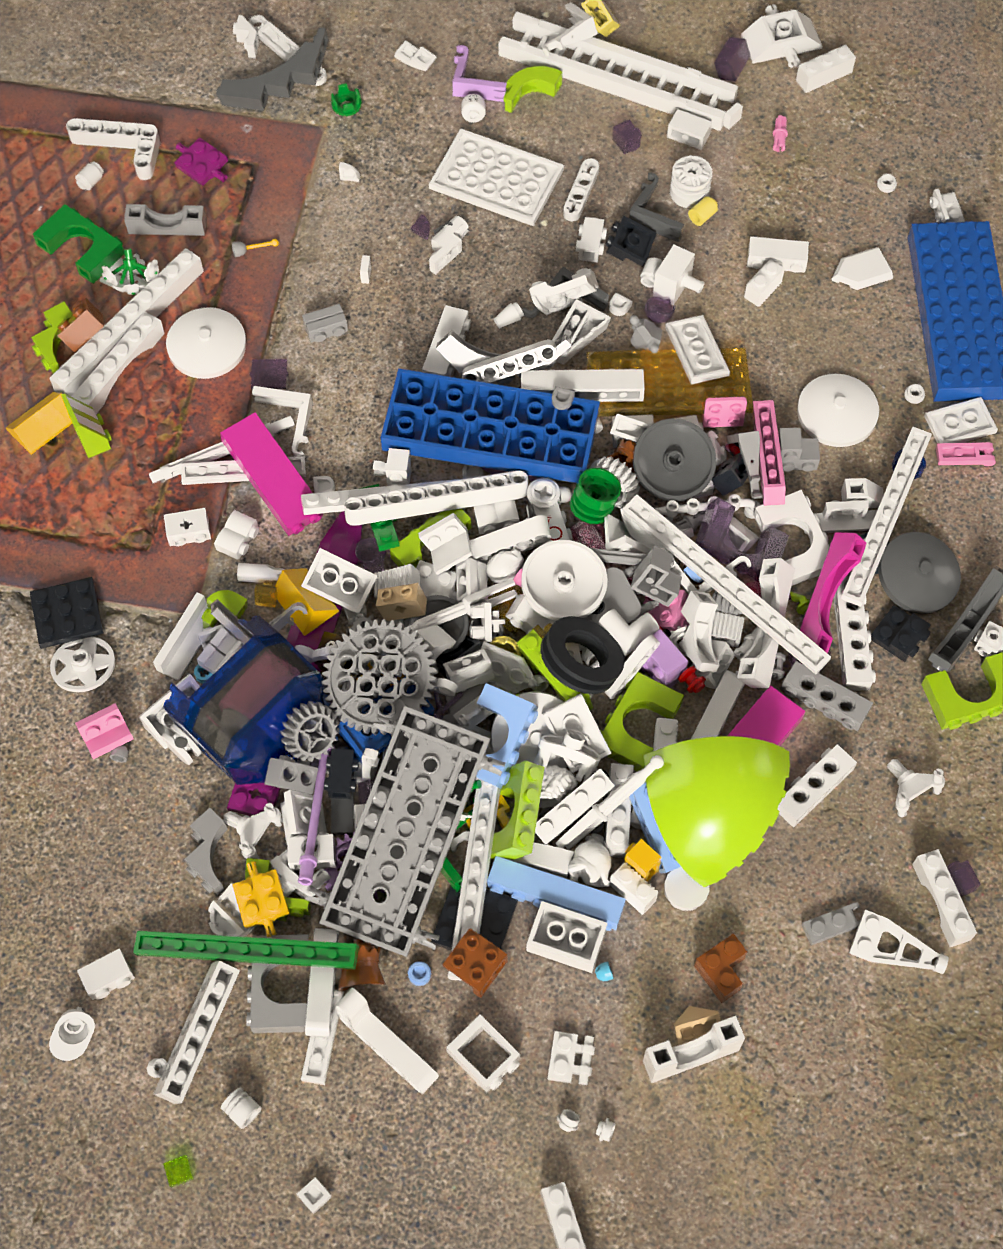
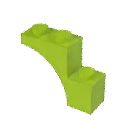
[31,302,72,374]

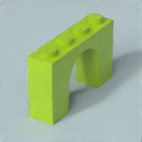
[517,629,593,710]
[921,652,1003,730]
[600,672,684,772]
[491,761,545,861]

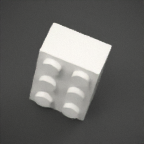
[527,901,607,973]

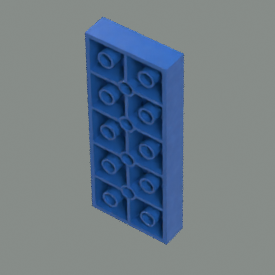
[908,221,1003,402]
[381,368,600,483]

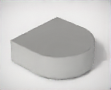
[552,386,575,410]

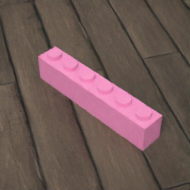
[753,400,785,506]

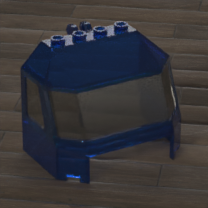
[163,616,331,785]

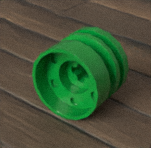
[569,468,621,524]

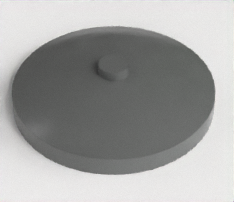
[633,419,716,502]
[878,532,961,614]

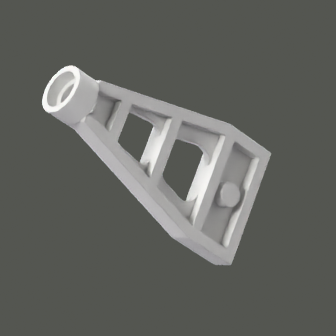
[849,910,949,974]

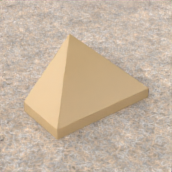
[674,1006,721,1046]

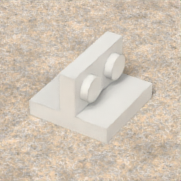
[280,790,327,845]

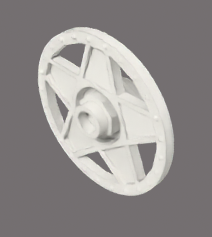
[50,637,115,692]

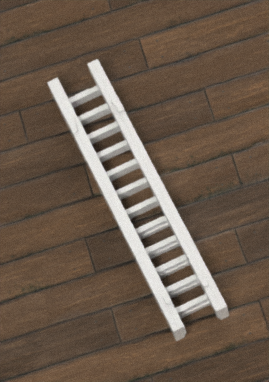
[499,12,738,131]

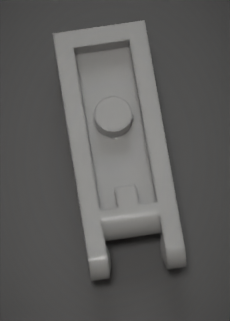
[802,902,860,946]

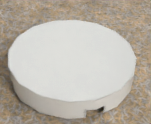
[664,867,709,911]

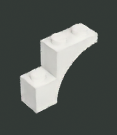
[680,591,719,672]

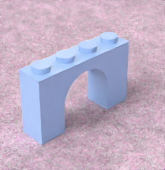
[476,683,538,789]

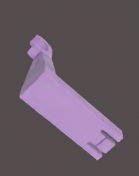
[453,45,507,102]

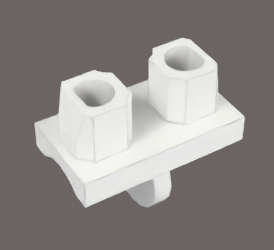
[470,602,505,642]

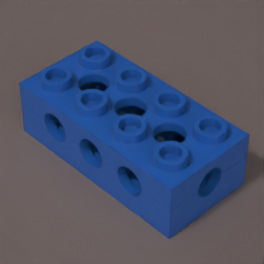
[337,676,434,764]

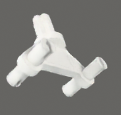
[887,759,945,817]
[223,803,283,859]

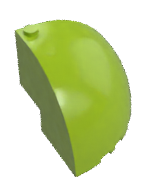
[644,736,790,887]

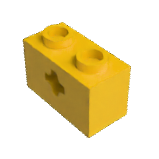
[624,839,662,881]

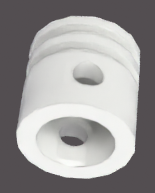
[221,1087,261,1129]

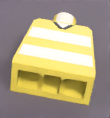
[581,0,620,37]

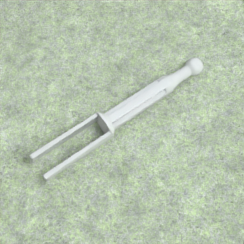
[404,578,518,633]
[556,755,664,850]

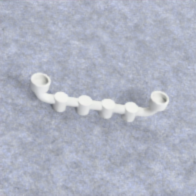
[655,494,760,519]

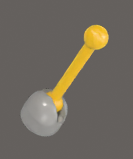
[232,239,279,257]

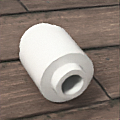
[76,162,104,190]
[640,258,662,288]

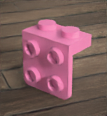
[701,397,747,428]
[643,590,689,640]

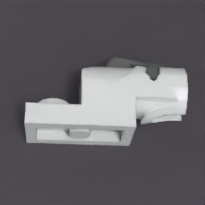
[429,215,469,275]

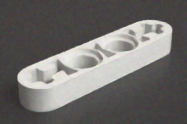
[563,158,599,222]
[605,634,660,699]

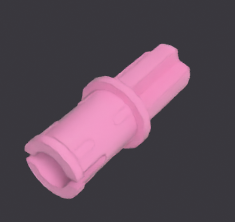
[773,115,788,152]

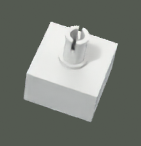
[653,245,705,305]

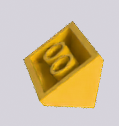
[5,392,72,455]
[272,568,339,636]

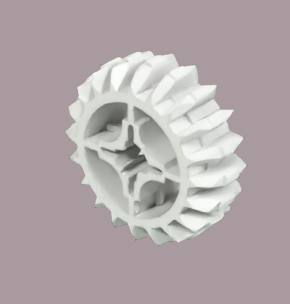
[588,456,640,509]

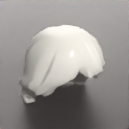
[486,548,524,584]

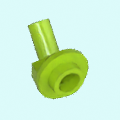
[789,592,810,615]

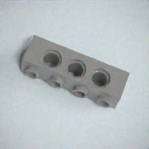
[781,661,873,732]

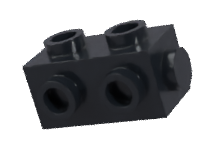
[324,746,359,799]

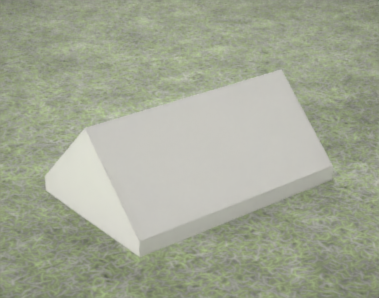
[301,548,378,614]
[139,674,215,749]

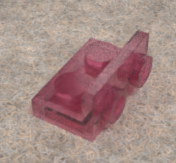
[570,521,606,550]

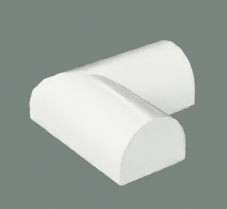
[599,609,660,656]

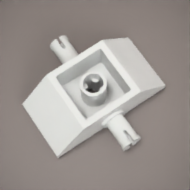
[741,4,822,68]

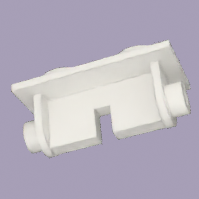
[453,695,493,730]

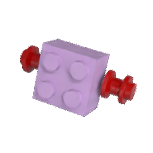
[641,627,706,693]

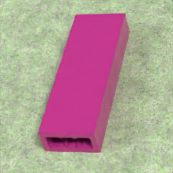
[220,412,323,536]
[728,685,806,746]

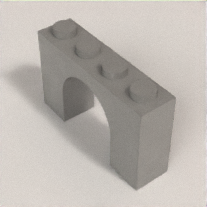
[246,934,310,1033]

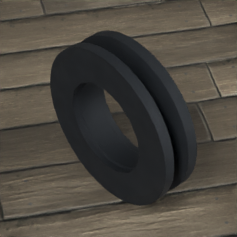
[540,616,624,694]

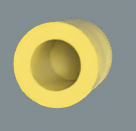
[688,196,718,226]

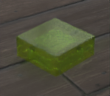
[163,1155,194,1188]

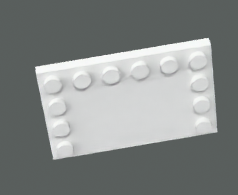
[429,129,564,226]

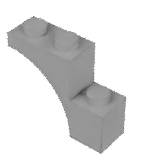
[184,808,228,896]

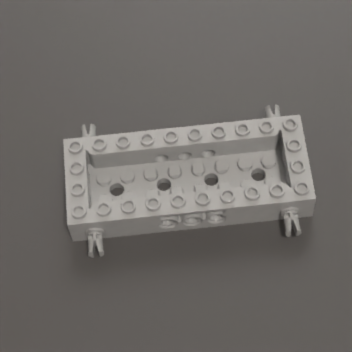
[305,706,506,957]

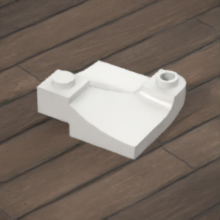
[529,268,599,315]

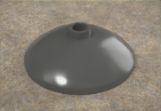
[404,595,469,655]

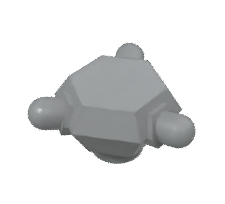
[629,315,662,353]

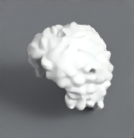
[539,765,578,809]

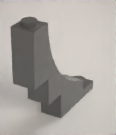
[217,28,329,111]

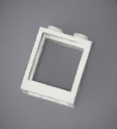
[446,1014,520,1093]

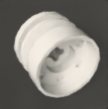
[670,156,712,208]

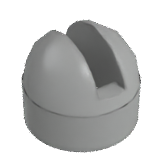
[109,745,129,763]

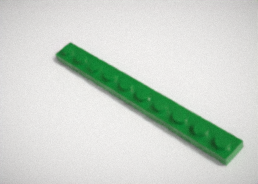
[133,931,359,969]

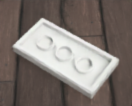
[665,315,730,384]

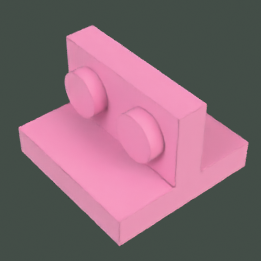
[75,703,133,759]

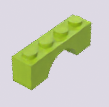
[390,508,471,568]

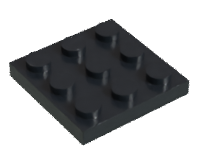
[30,577,104,649]
[431,881,518,951]

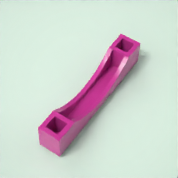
[800,532,867,654]

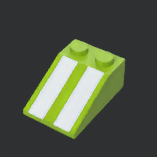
[61,393,112,458]

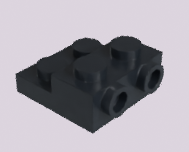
[605,215,657,267]
[871,605,932,662]

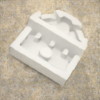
[208,883,255,937]

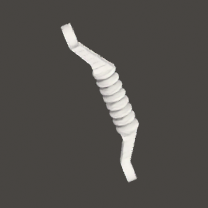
[293,643,458,696]

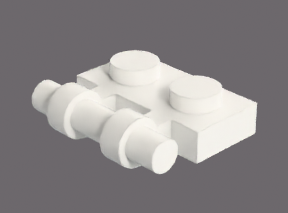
[548,1031,595,1085]

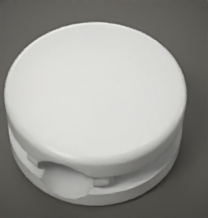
[161,724,202,765]

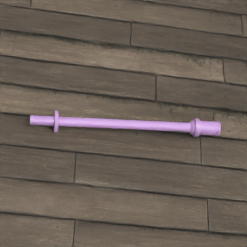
[298,747,335,886]

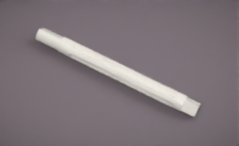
[149,416,295,484]

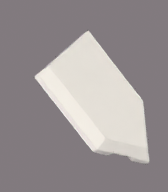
[832,247,893,290]
[481,641,538,694]

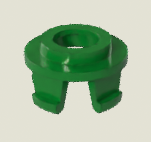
[331,83,362,116]

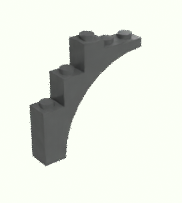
[928,566,1003,672]

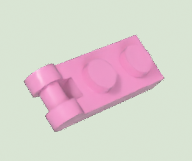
[936,442,996,466]

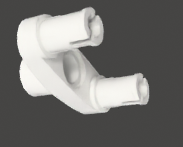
[533,730,600,783]
[270,849,331,899]

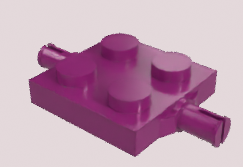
[174,137,228,186]

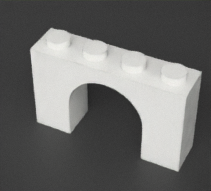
[753,490,830,586]
[643,1016,745,1083]

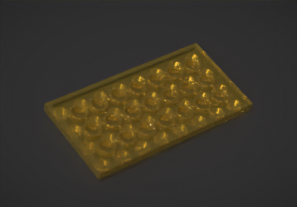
[586,348,753,417]

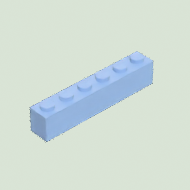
[487,856,626,931]

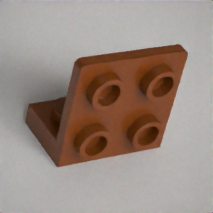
[443,929,508,998]

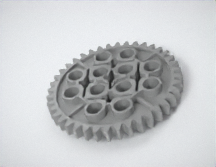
[322,619,438,735]

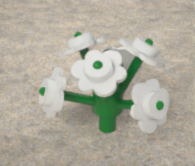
[102,248,159,295]

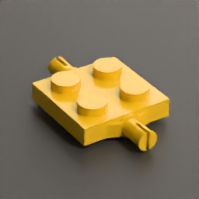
[232,861,290,937]

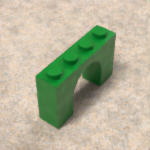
[33,204,125,284]

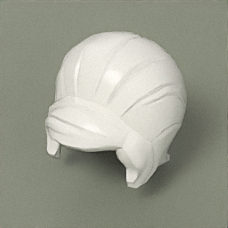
[568,841,611,887]

